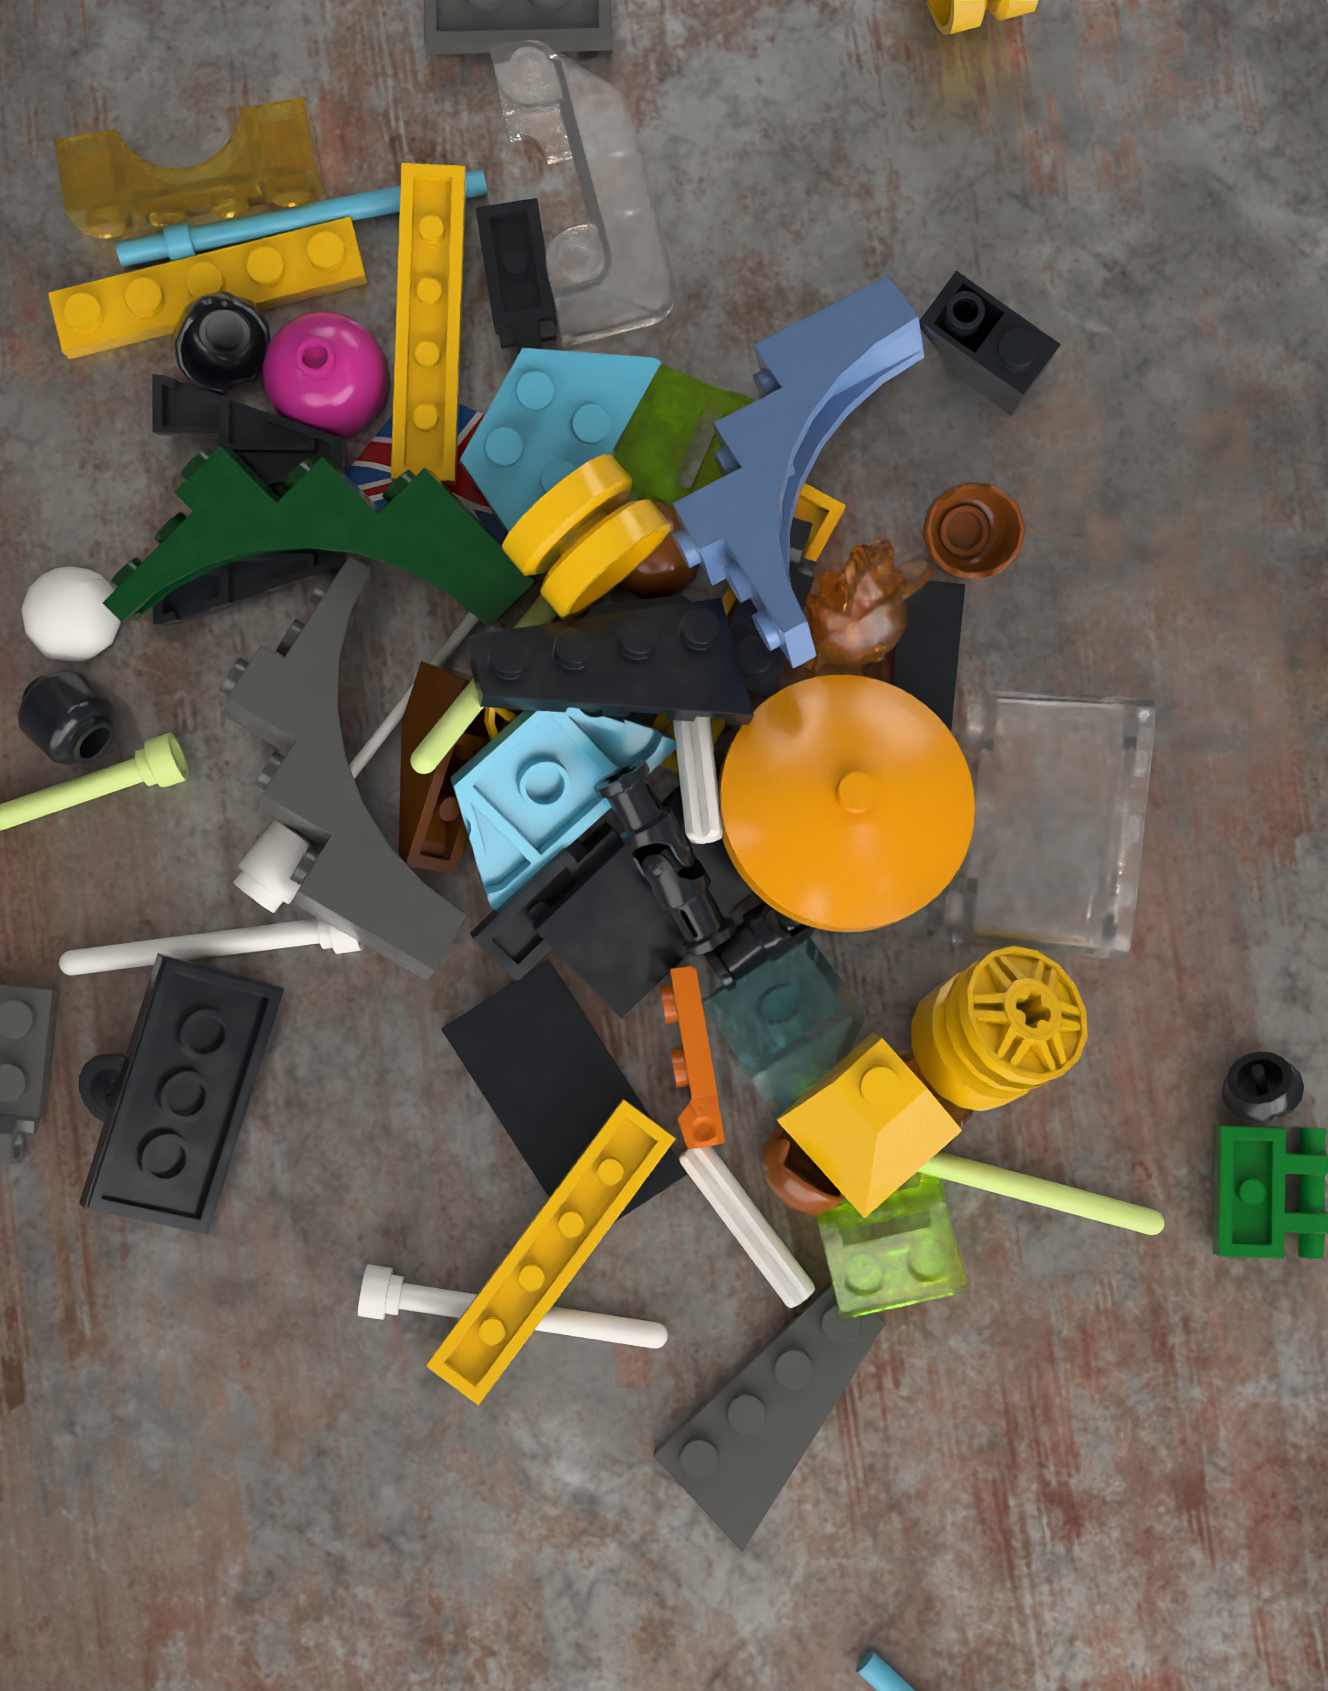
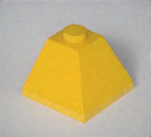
[776,1032,962,1219]

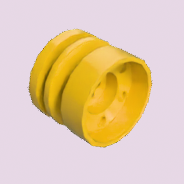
[911,946,1088,1111]

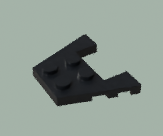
[152,374,347,625]

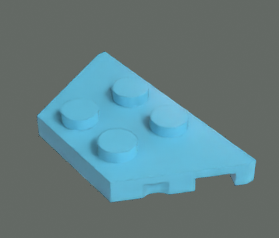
[459,348,662,577]
[450,708,676,910]

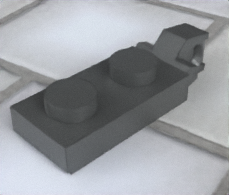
[0,984,60,1165]

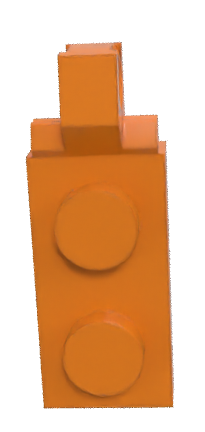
[660,966,725,1149]

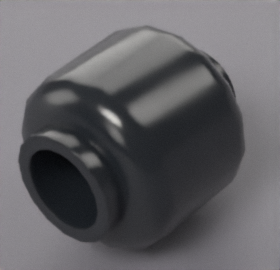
[18,670,115,765]

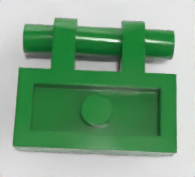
[1213,1124,1328,1259]

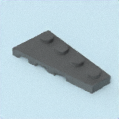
[653,1273,886,1552]

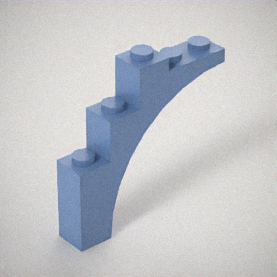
[672,275,924,668]

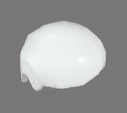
[21,566,121,662]

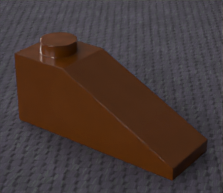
[398,661,506,875]

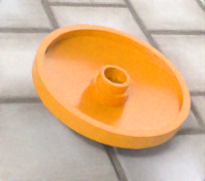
[717,675,975,932]

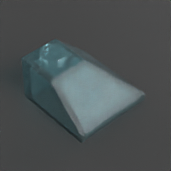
[701,938,866,1124]

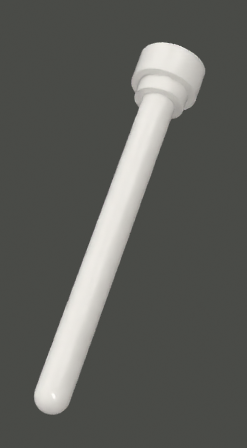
[59,917,364,975]
[358,1264,668,1349]

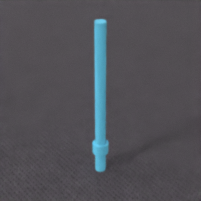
[116,169,488,267]

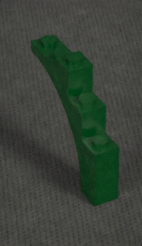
[103,446,539,627]

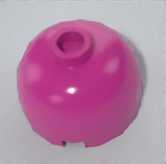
[262,310,391,440]

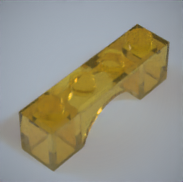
[54,97,326,238]

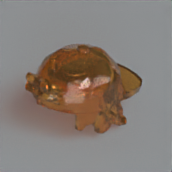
[801,539,934,678]

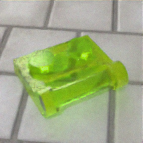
[614,364,755,509]
[816,1176,968,1320]

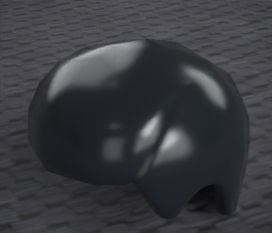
[173,291,271,395]

